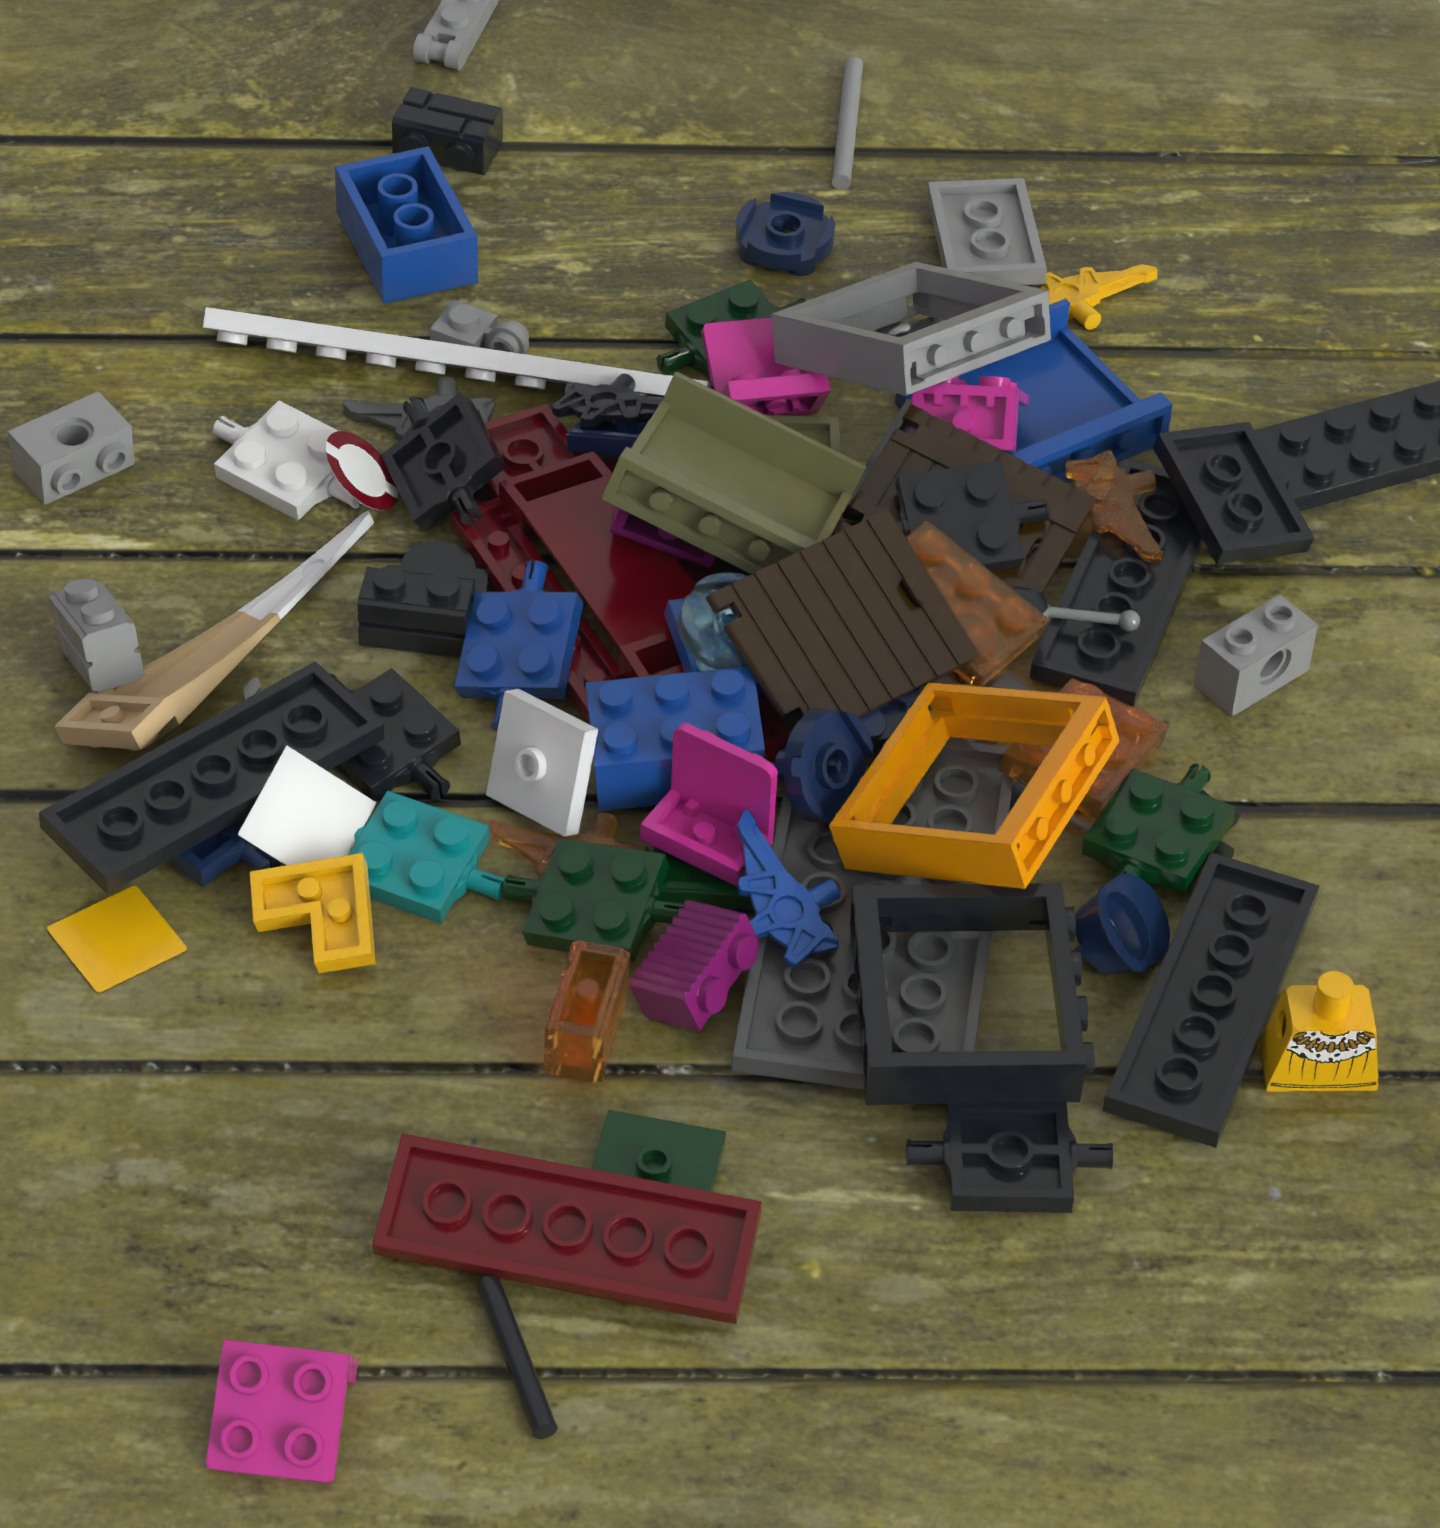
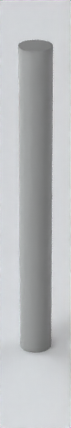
[832,57,863,190]

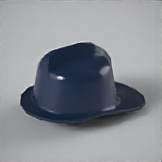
[1072,873,1170,975]

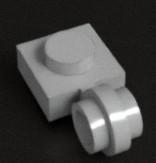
[430,300,529,354]

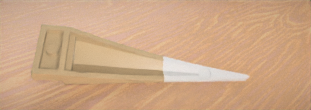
[54,510,374,751]

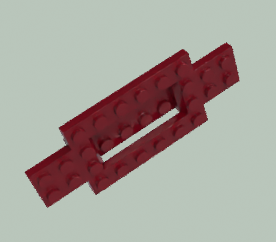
[451,403,790,762]

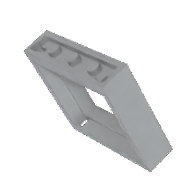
[771,262,1051,396]

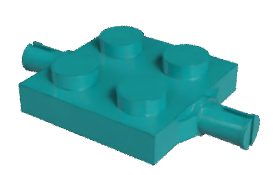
[348,790,506,924]

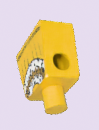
[1259,971,1379,1092]

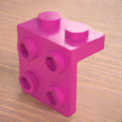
[640,722,778,886]

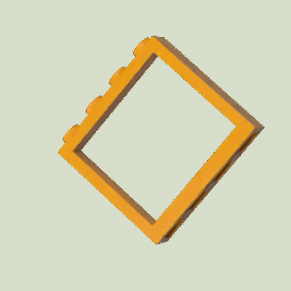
[829,682,1120,889]

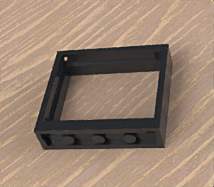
[849,883,1095,1105]

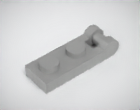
[413,0,500,70]

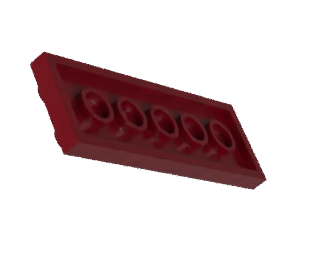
[372,1133,762,1324]

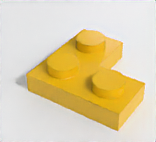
[250,853,376,974]

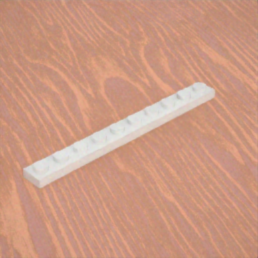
[203,307,712,398]

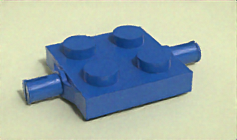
[454,560,583,731]

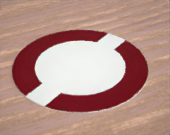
[325,431,398,510]

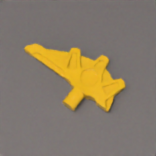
[1039,264,1158,330]

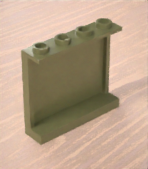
[601,371,866,574]

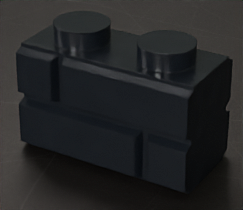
[392,87,503,176]
[357,566,475,657]

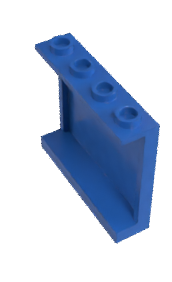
[895,298,1173,483]

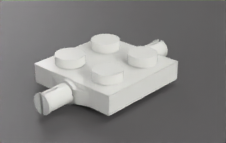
[213,401,362,521]

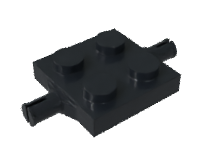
[381,392,507,531]
[895,461,1050,573]
[330,668,461,801]
[906,1102,1113,1213]

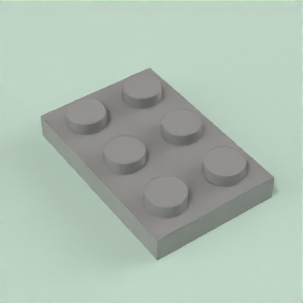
[927,178,1047,285]

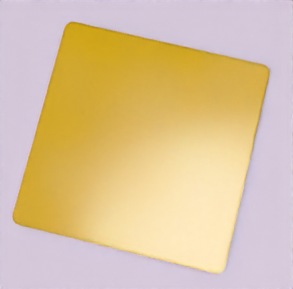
[47,885,187,993]

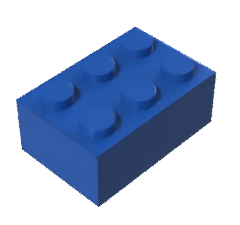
[335,146,478,304]
[586,667,765,811]

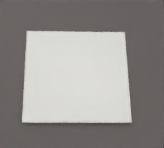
[237,745,376,865]

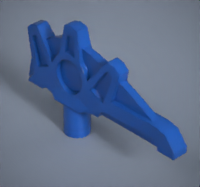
[736,810,841,968]

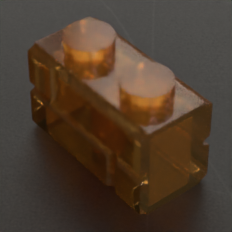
[544,940,630,1083]

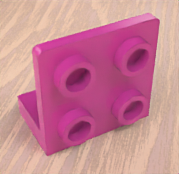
[701,318,831,416]
[910,376,1029,452]
[206,1339,359,1483]

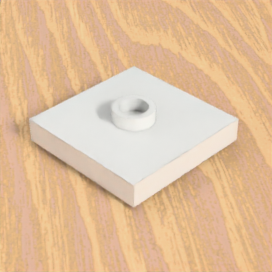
[486,689,598,837]

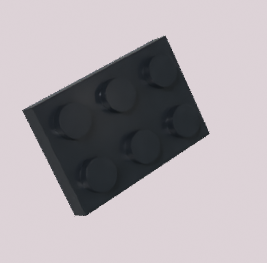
[1153,422,1315,565]

